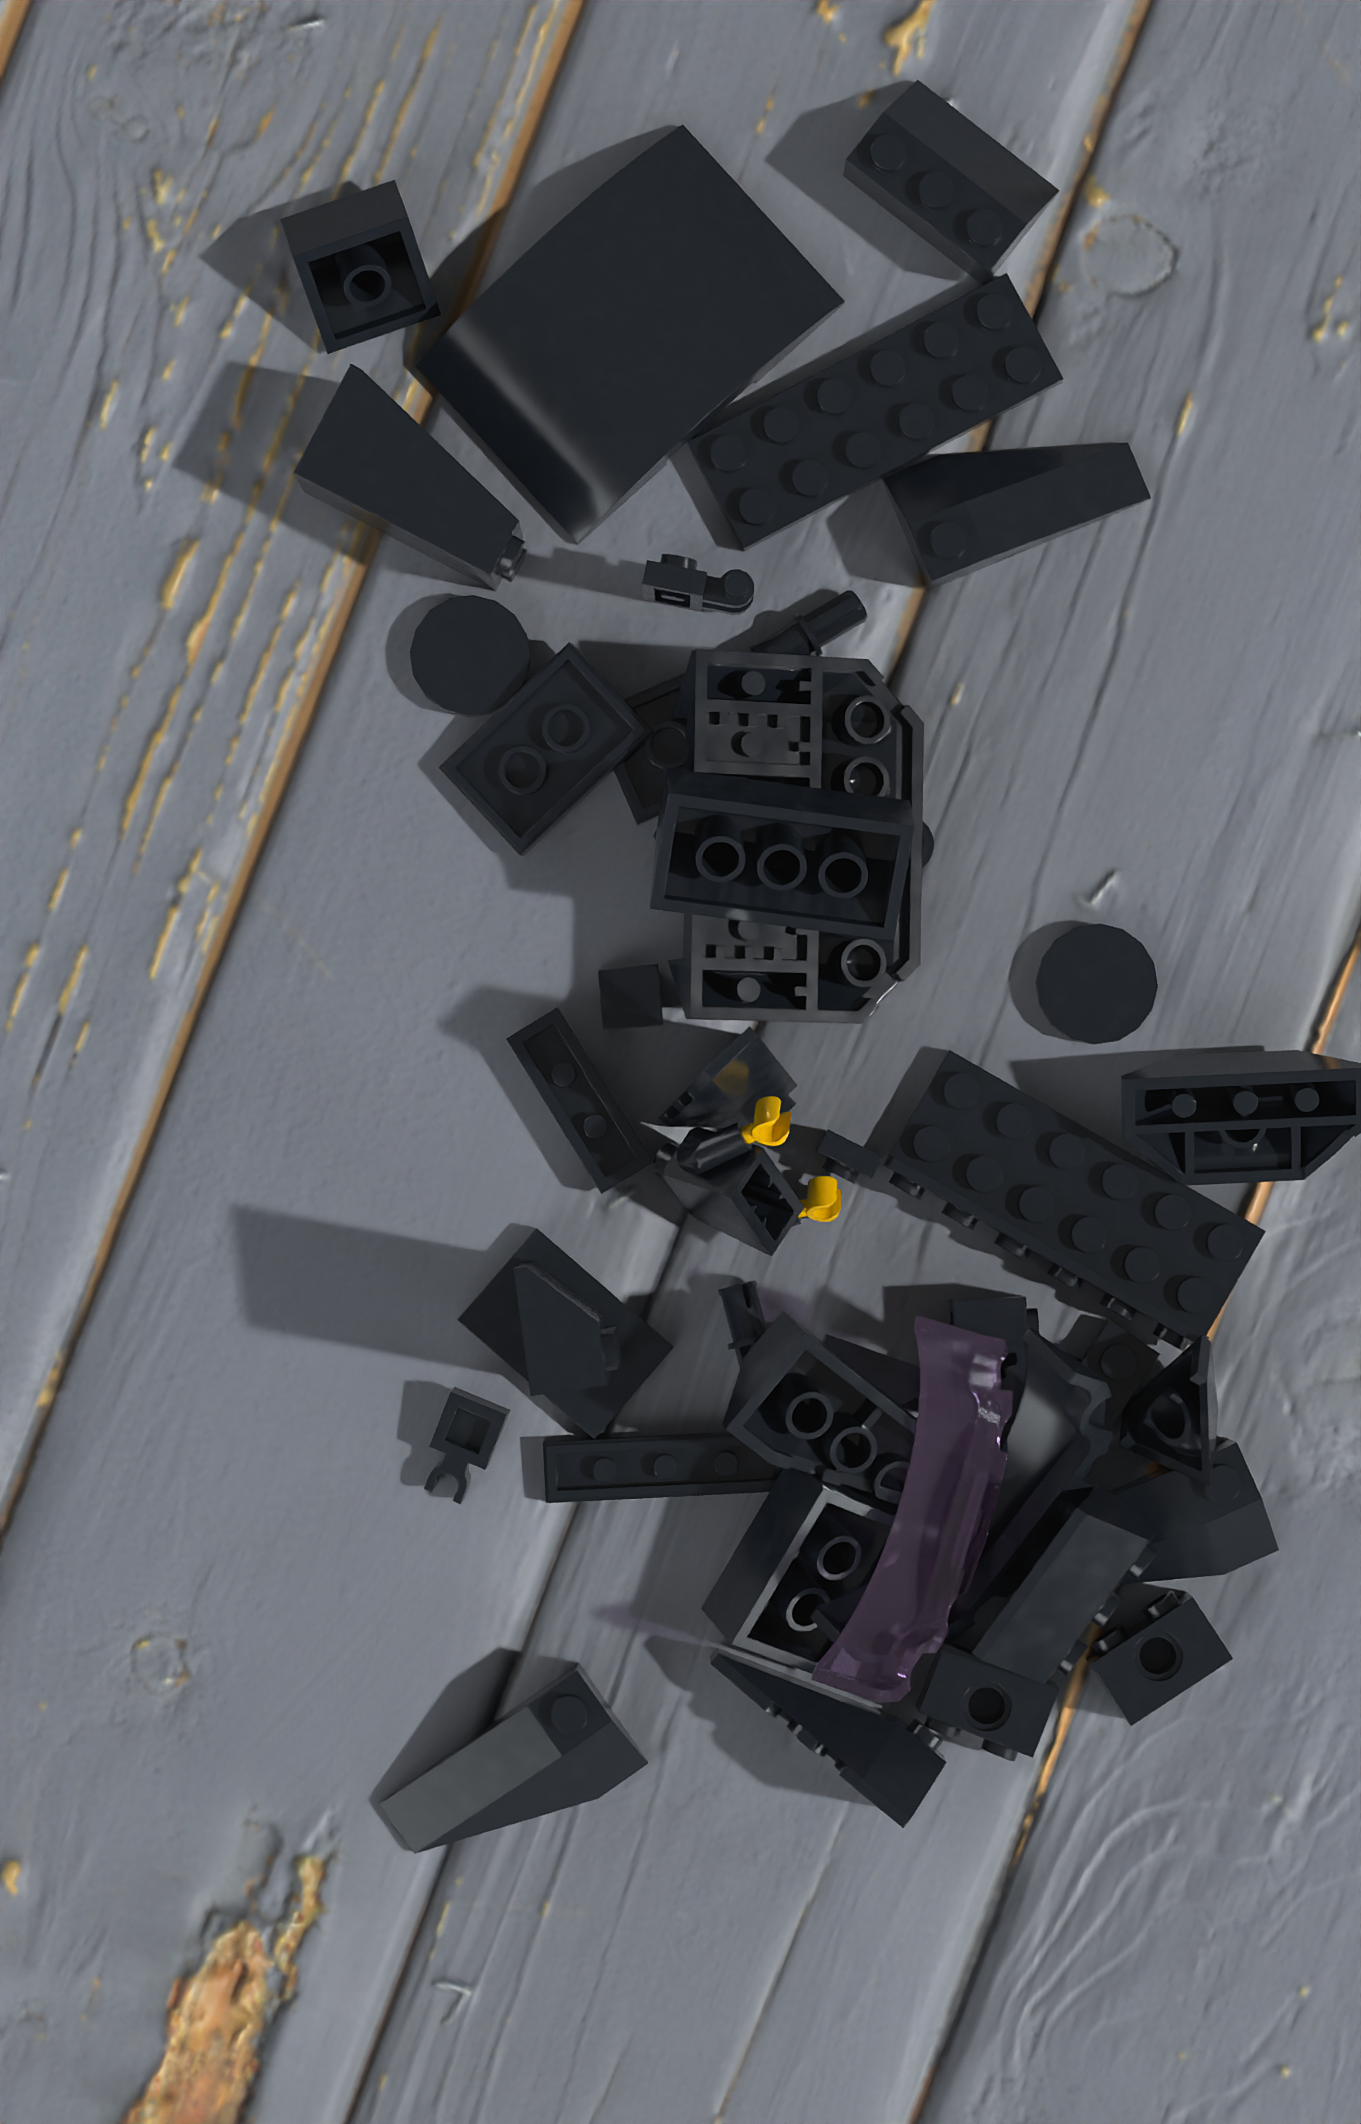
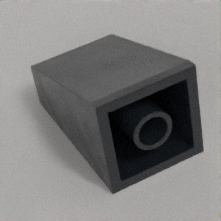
[294,364,528,591]

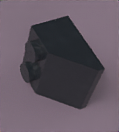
[280,180,441,354]

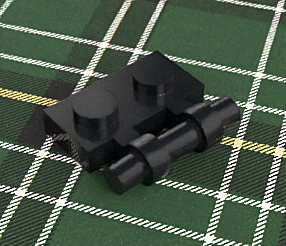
[642,554,754,615]

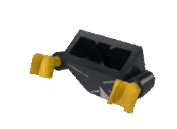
[653,1096,842,1256]

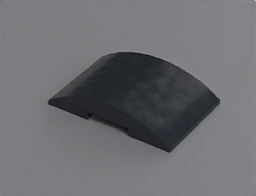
[416,125,845,545]

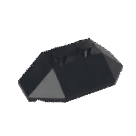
[1121,1050,1361,1186]

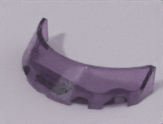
[811,1315,1013,1703]

